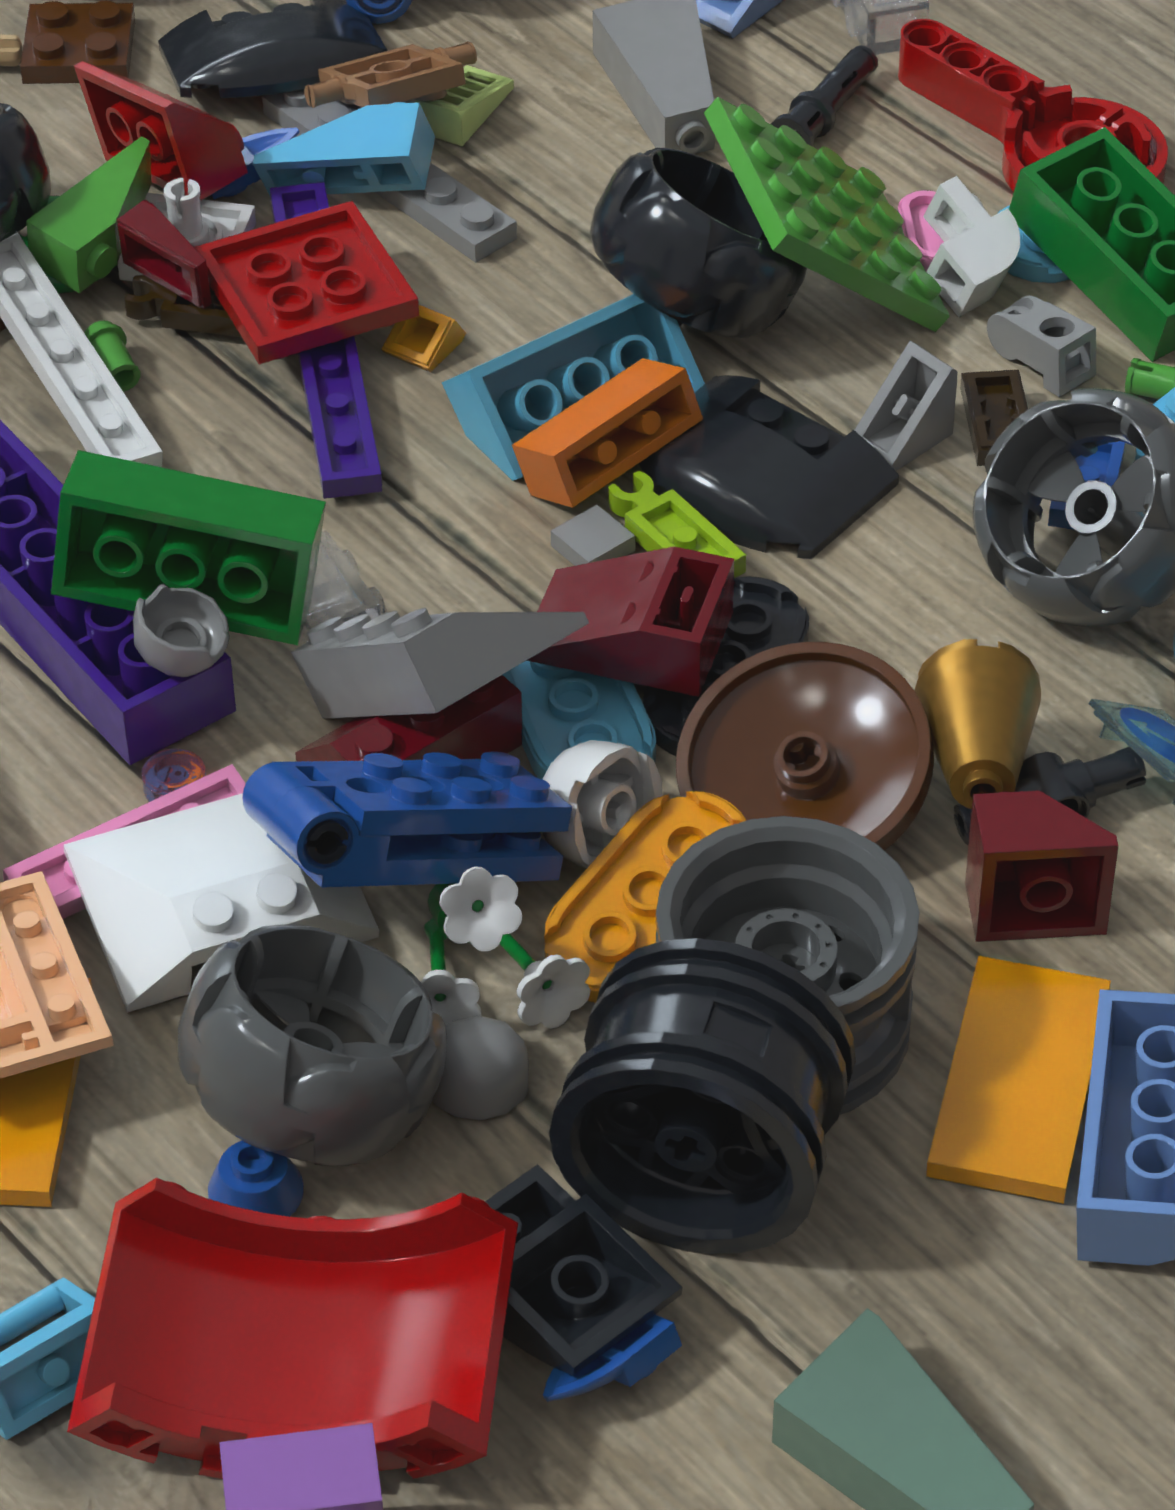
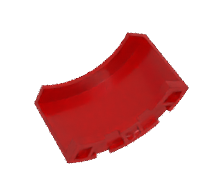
[67,1177,518,1479]

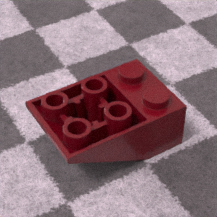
[526,546,734,697]

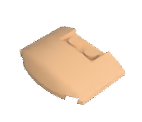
[0,871,114,1079]

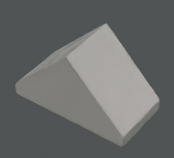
[854,341,958,471]

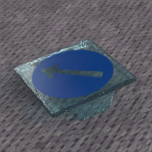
[1088,699,1175,805]

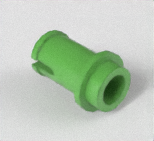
[84,320,141,392]
[1125,358,1175,399]

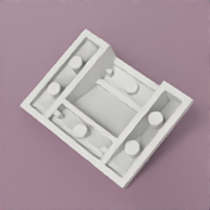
[64,793,379,1013]

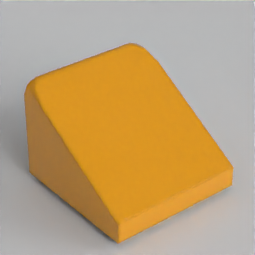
[381,305,466,372]

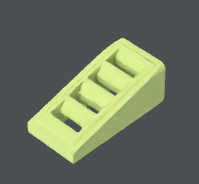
[415,65,514,146]

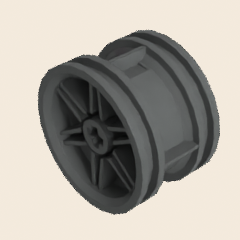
[656,816,920,1115]

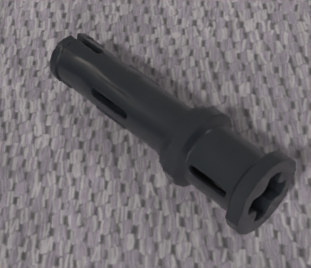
[771,45,878,147]

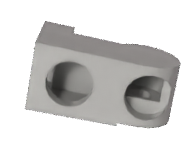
[987,295,1096,397]

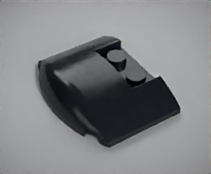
[158,0,388,98]
[639,375,899,559]

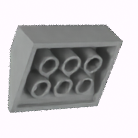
[291,608,589,718]

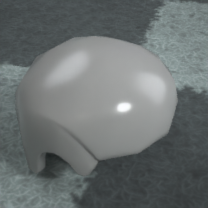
[133,584,230,677]
[432,1016,529,1120]

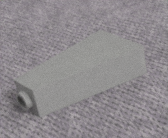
[593,0,715,154]

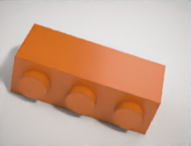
[512,358,703,508]

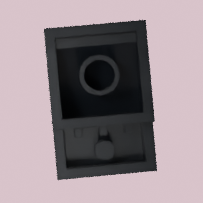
[485,1164,683,1376]

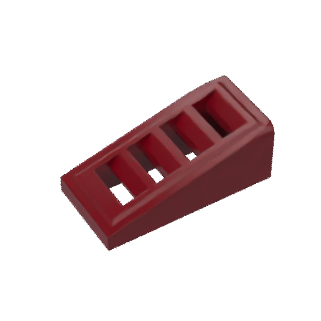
[117,200,212,309]

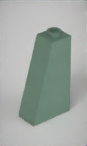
[772,1308,1034,1510]

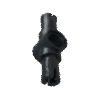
[954,745,1146,845]

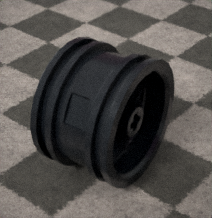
[549,938,856,1254]

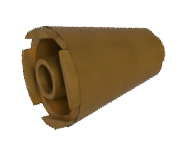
[914,639,1042,809]

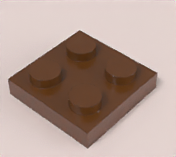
[20,0,135,84]

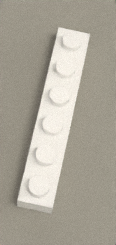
[0,232,163,467]

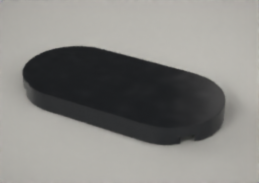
[643,576,809,756]

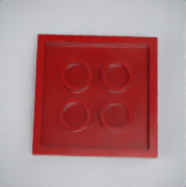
[195,201,419,365]

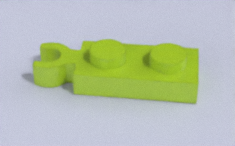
[608,471,746,578]

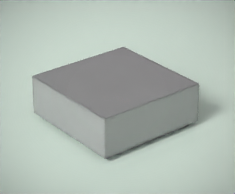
[551,504,635,566]

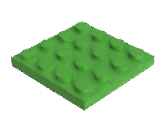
[704,96,950,332]

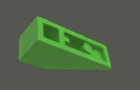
[26,136,152,293]

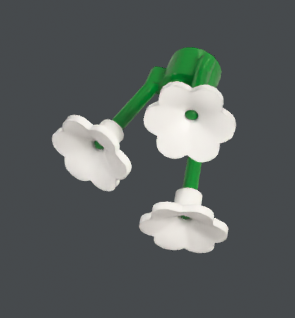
[420,867,590,1029]

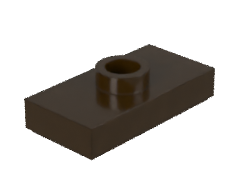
[960,370,1028,466]

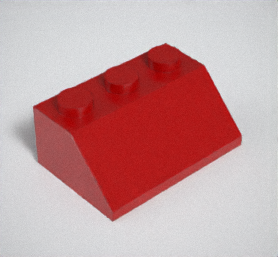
[74,61,248,201]

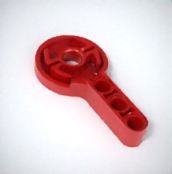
[898,19,1168,192]

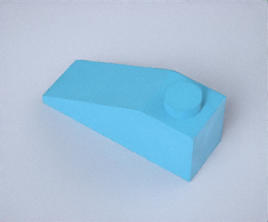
[253,102,435,195]

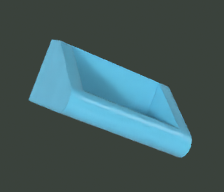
[0,1277,95,1440]

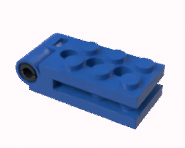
[242,752,572,888]

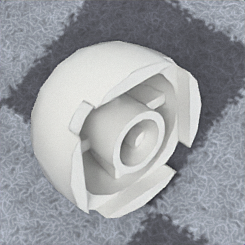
[542,740,662,869]

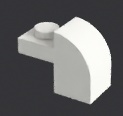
[923,176,1020,317]

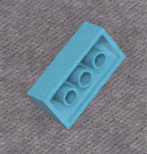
[442,294,705,481]

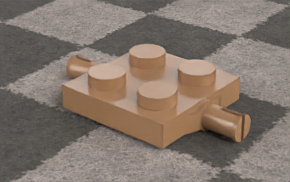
[304,41,477,108]

